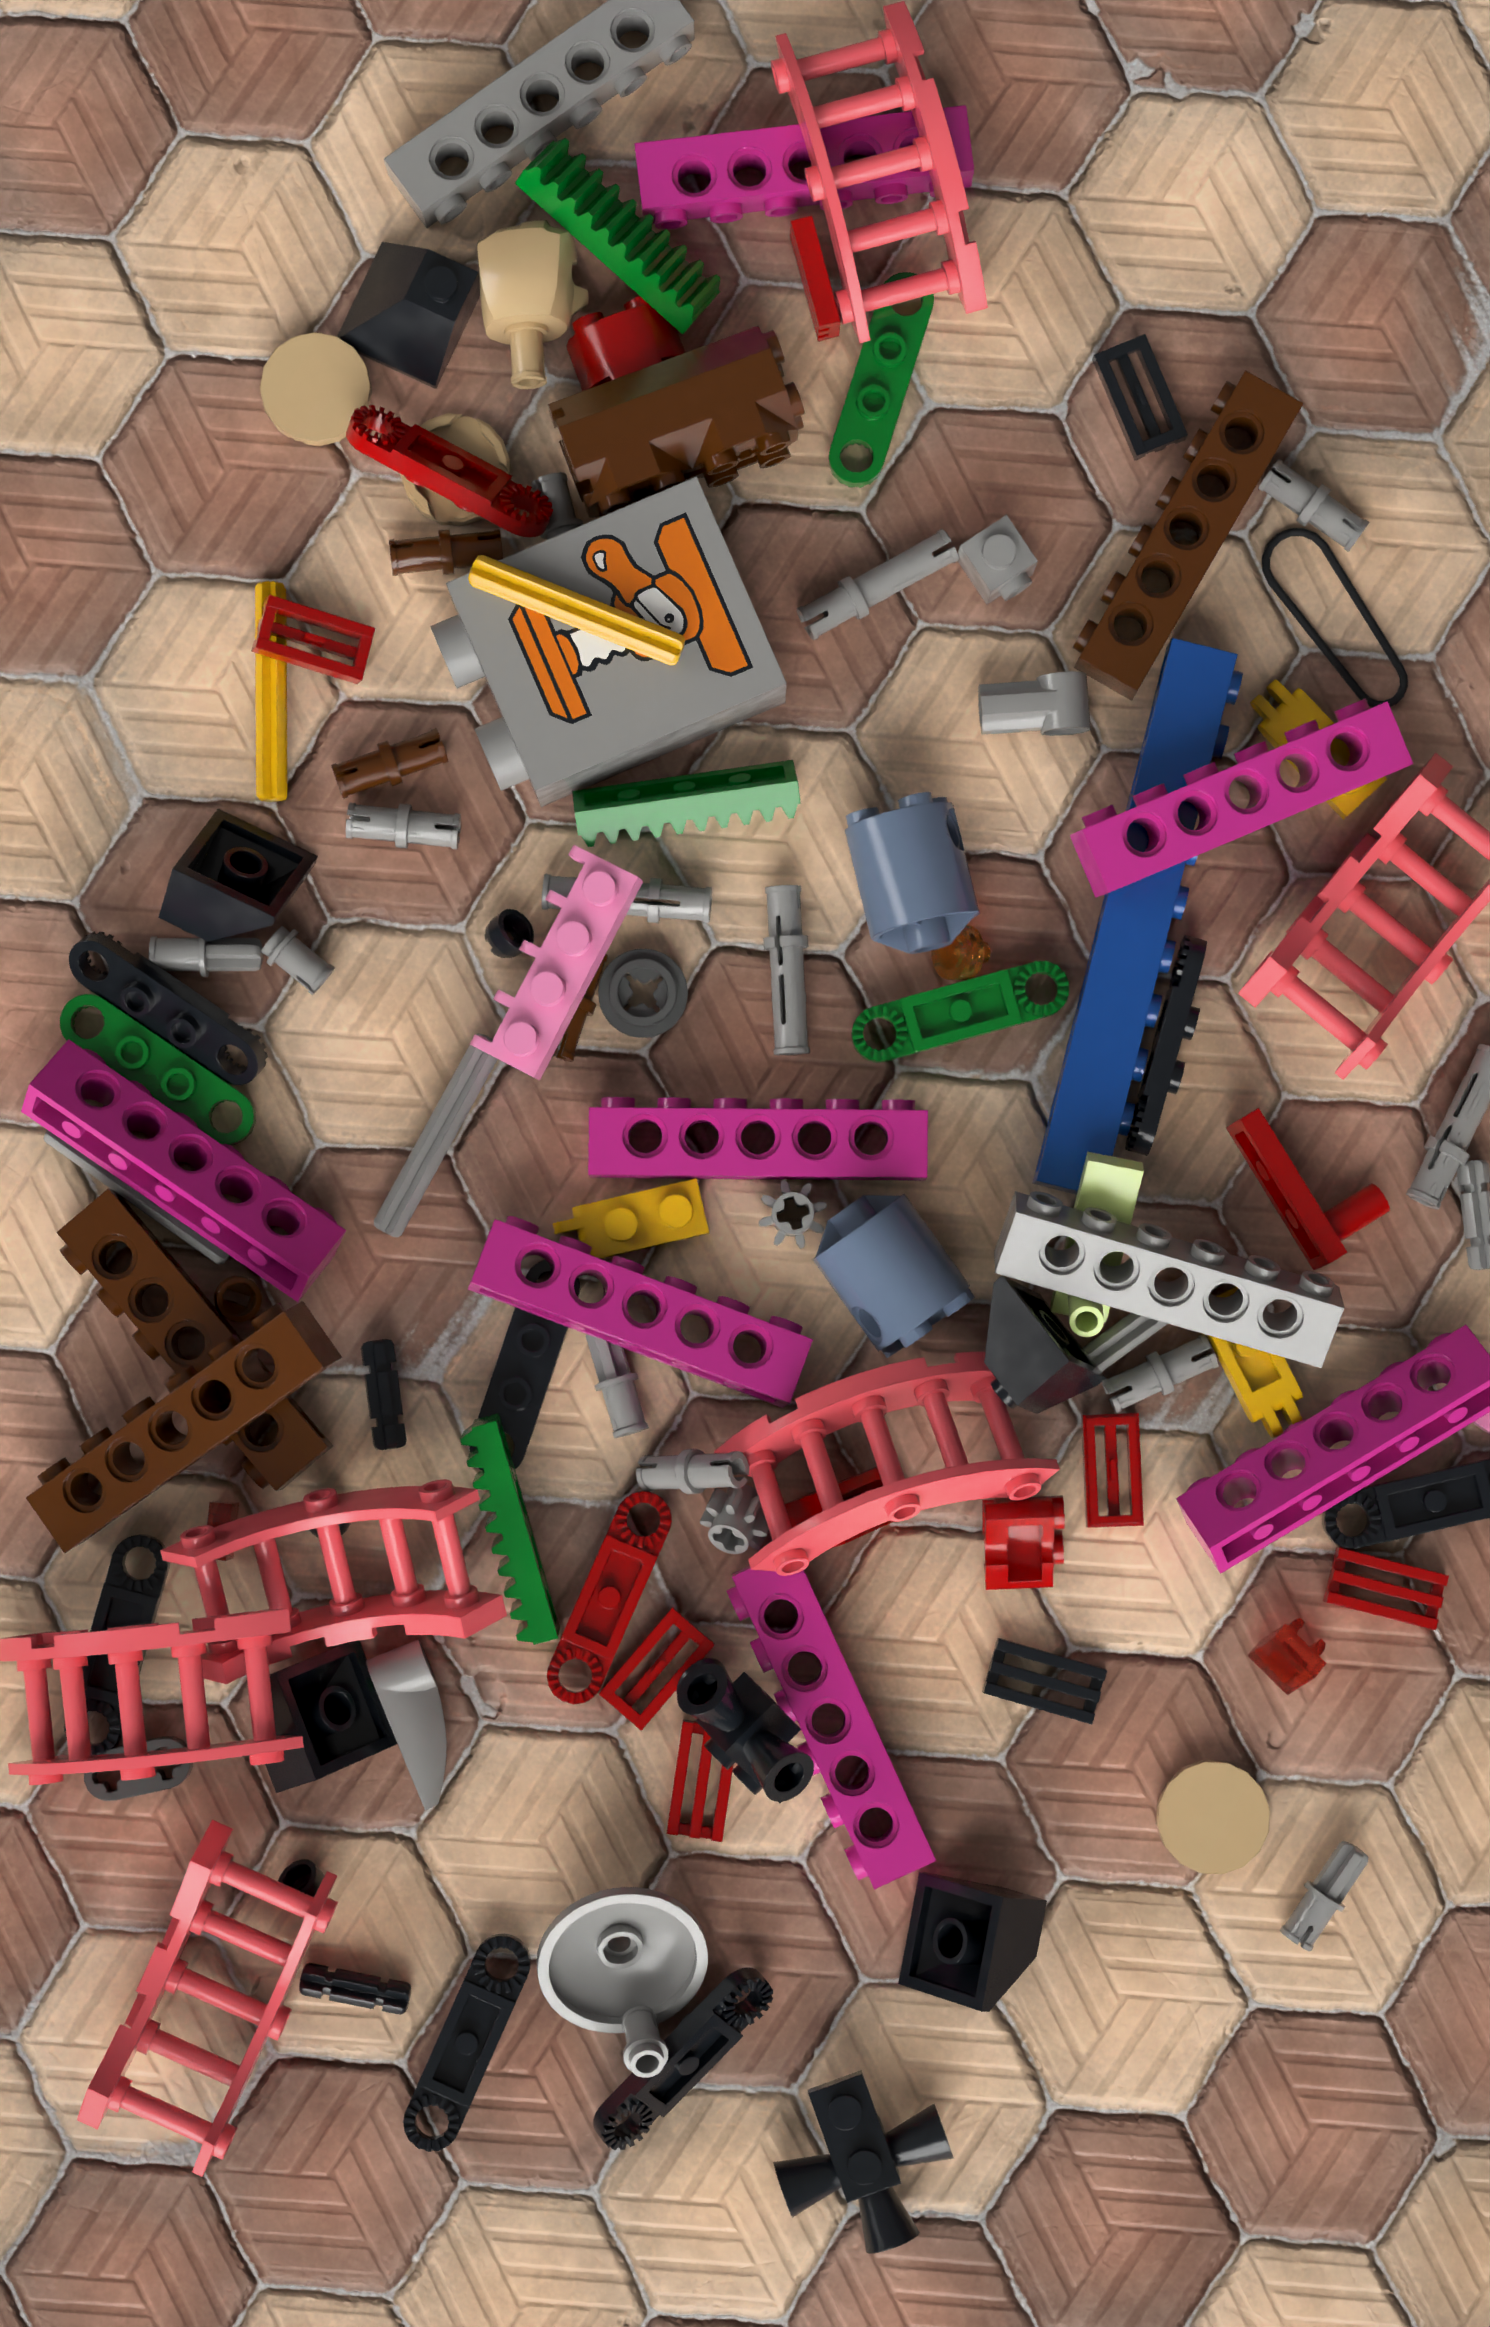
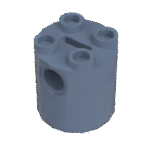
[845,792,980,954]
[813,1194,975,1358]

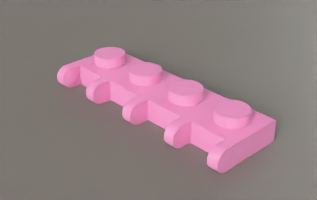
[470,845,643,1081]

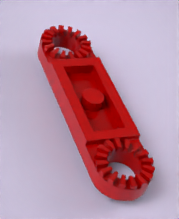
[346,405,553,538]
[547,1491,672,1704]

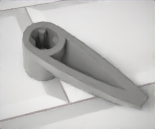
[366,1639,447,1810]

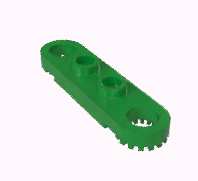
[829,272,934,488]
[851,960,1070,1063]
[60,994,256,1145]

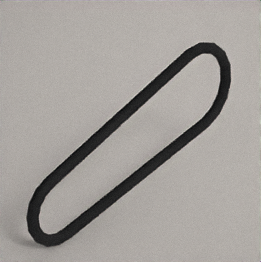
[1262,528,1408,708]

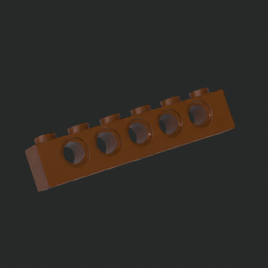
[1072,370,1304,701]
[56,1188,333,1491]
[26,1301,342,1554]

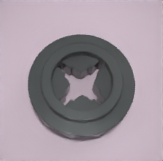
[598,949,688,1038]

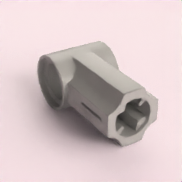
[978,671,1091,736]

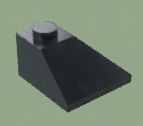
[337,242,480,389]
[158,809,318,942]
[984,1275,1106,1414]
[265,1641,397,1793]
[898,1872,1047,2012]

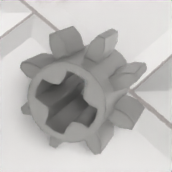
[759,1180,827,1249]
[700,1485,769,1554]

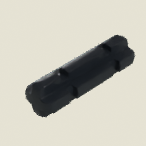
[361,1339,407,1450]
[299,1963,411,2015]

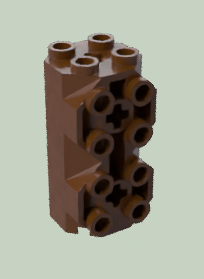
[548,326,805,518]

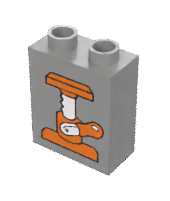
[430,476,787,807]

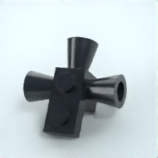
[677,1658,814,1803]
[773,2070,954,2254]

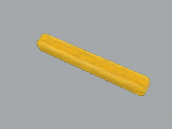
[468,555,685,666]
[255,581,287,802]

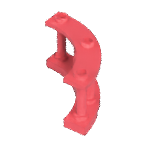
[771,1,988,343]
[1238,753,1490,1080]
[714,1352,1060,1576]
[160,1479,507,1684]
[0,1609,304,1785]
[77,1820,338,2177]

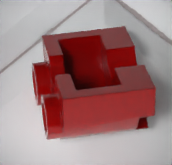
[566,296,685,391]
[982,1495,1065,1590]

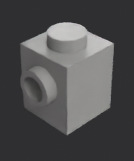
[958,515,1038,605]

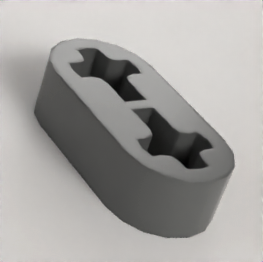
[84,1736,193,1801]

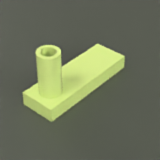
[1051,1152,1144,1337]

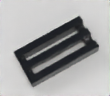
[1092,334,1188,461]
[982,1637,1107,1725]

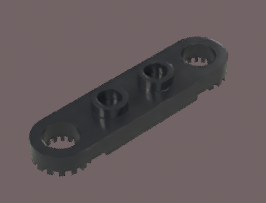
[69,932,268,1085]
[1125,935,1207,1156]
[469,1260,580,1470]
[1322,1458,1490,1549]
[64,1534,170,1755]
[403,1933,531,2152]
[593,1967,773,2150]

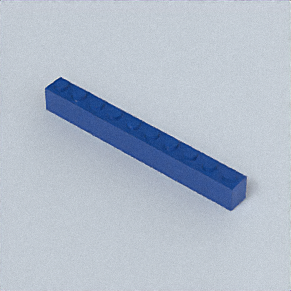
[1032,638,1243,1195]

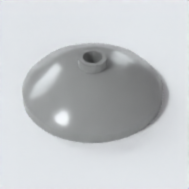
[536,1887,708,2033]

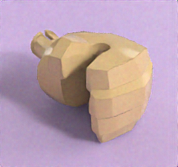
[477,220,589,389]

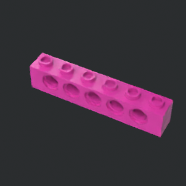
[634,105,974,230]
[1070,698,1413,898]
[21,1039,346,1302]
[588,1097,928,1181]
[468,1216,813,1408]
[1176,1325,1490,1574]
[726,1566,936,1890]

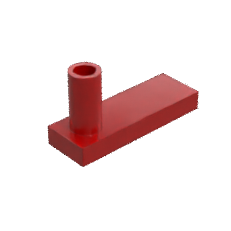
[1226,1108,1390,1270]

